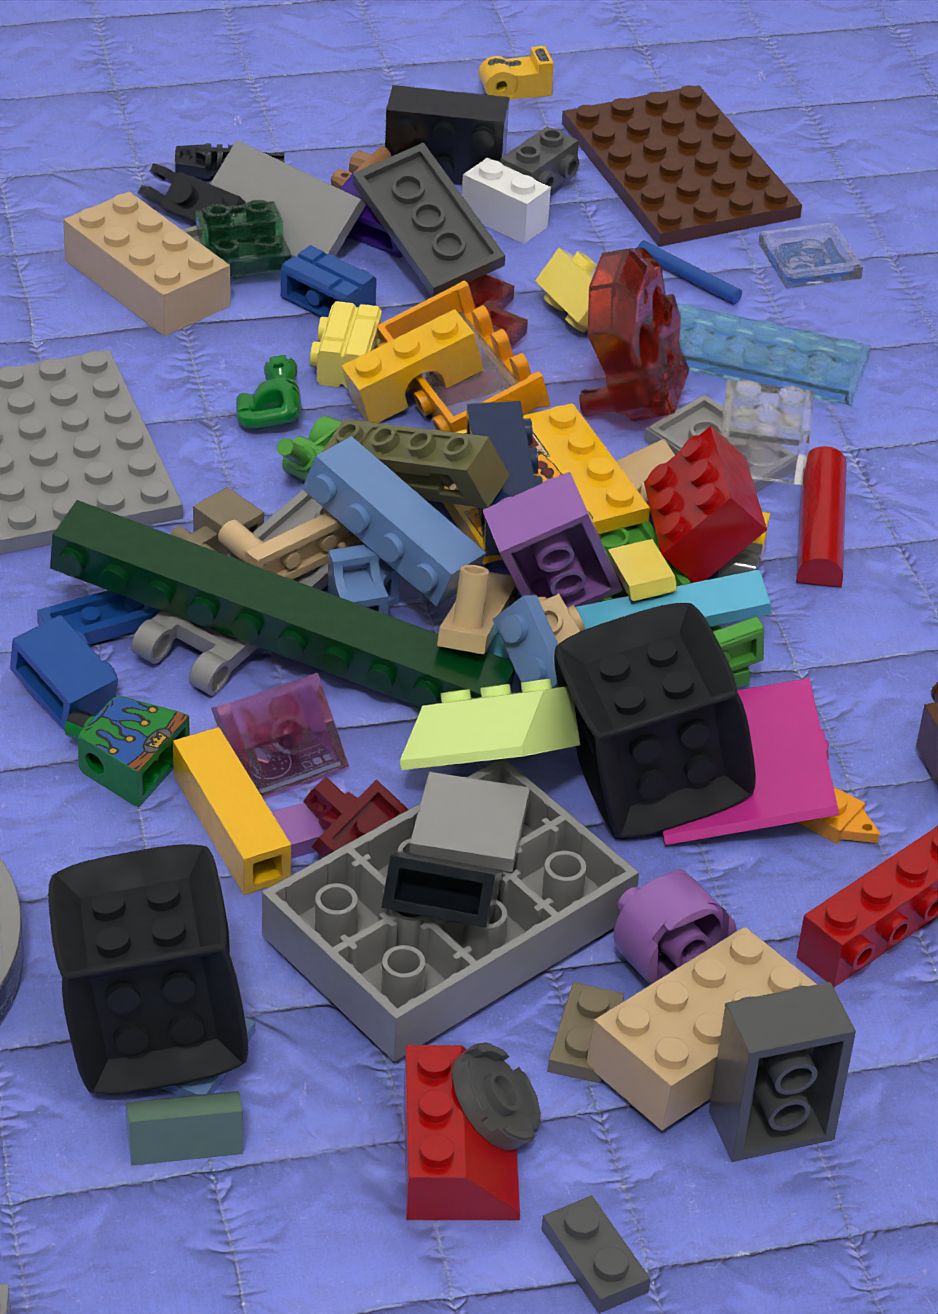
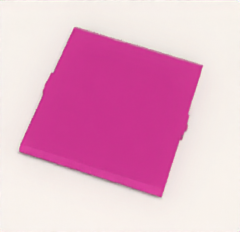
[663,678,839,845]

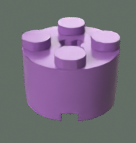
[614,869,737,985]

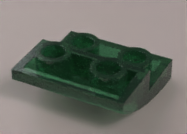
[194,200,292,276]

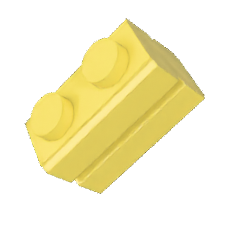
[310,301,382,388]

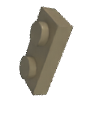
[548,982,625,1084]

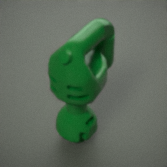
[236,355,302,429]

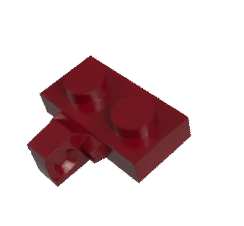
[303,777,409,857]

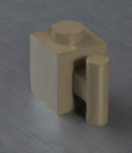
[170,487,264,555]

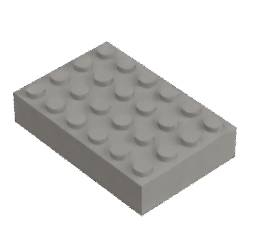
[262,759,639,1062]

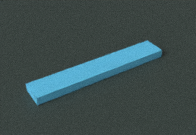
[488,569,771,661]

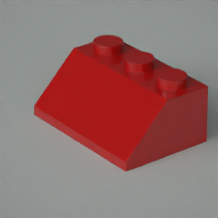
[404,1045,520,1220]

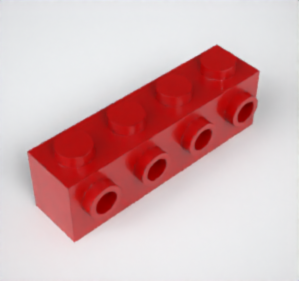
[796,826,938,988]

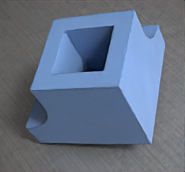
[327,544,400,615]

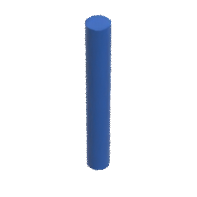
[636,240,742,304]

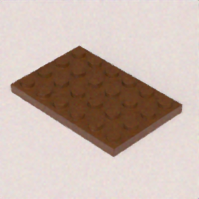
[562,85,802,247]

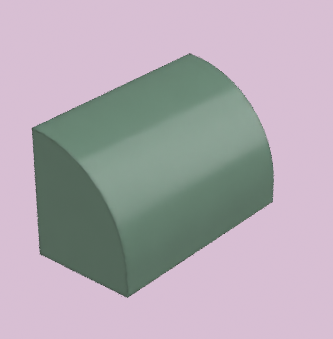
[126,1091,243,1166]

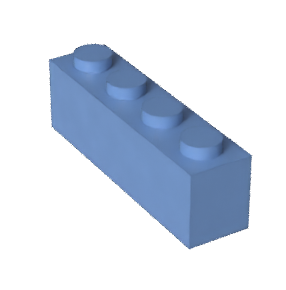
[302,436,486,607]

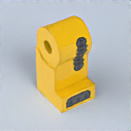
[478,45,554,100]

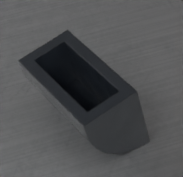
[381,851,503,927]

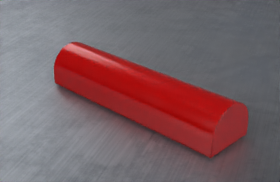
[796,446,847,587]

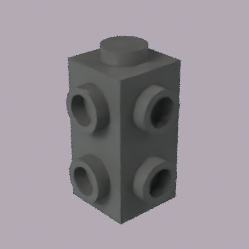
[500,126,579,191]

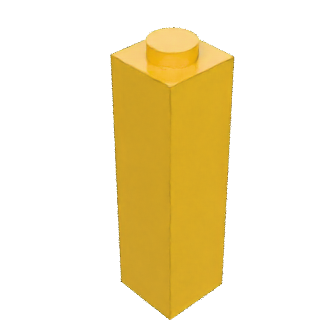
[173,727,291,895]

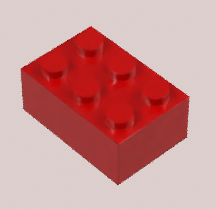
[644,426,767,583]

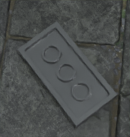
[353,143,505,297]

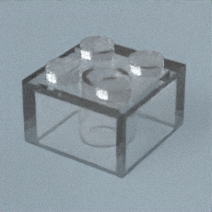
[720,380,814,485]

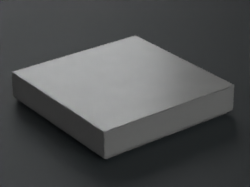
[409,772,530,872]

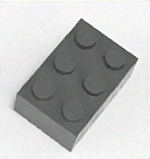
[709,982,856,1162]

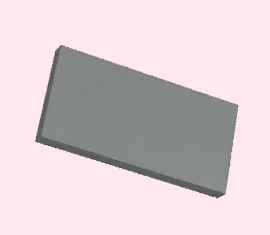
[210,140,366,258]

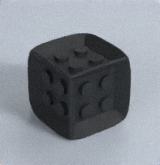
[554,603,756,838]
[48,844,248,1095]

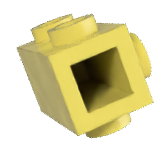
[535,248,628,336]

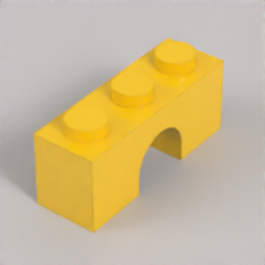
[341,309,484,423]

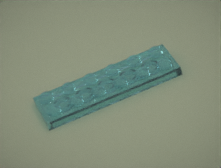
[607,293,871,406]

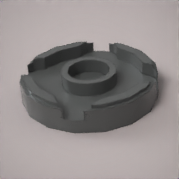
[452,1042,541,1151]

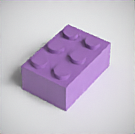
[483,472,623,607]

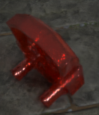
[579,248,690,422]

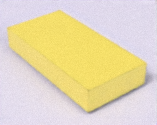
[608,539,677,601]

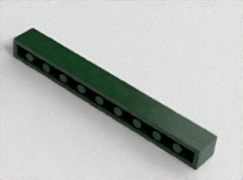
[50,500,515,708]

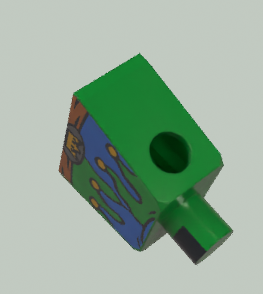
[64,696,190,807]

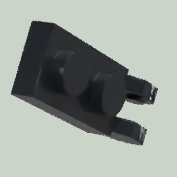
[137,163,246,236]

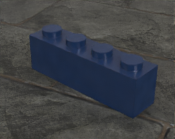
[466,401,543,556]

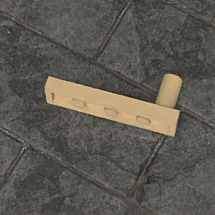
[218,512,364,580]
[437,565,518,654]

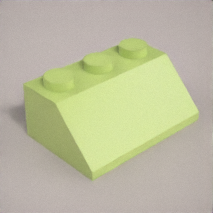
[400,678,580,770]

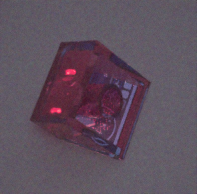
[211,673,349,797]

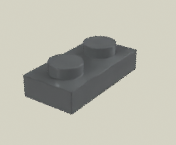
[541,1195,650,1314]

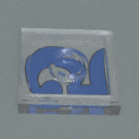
[758,222,863,289]

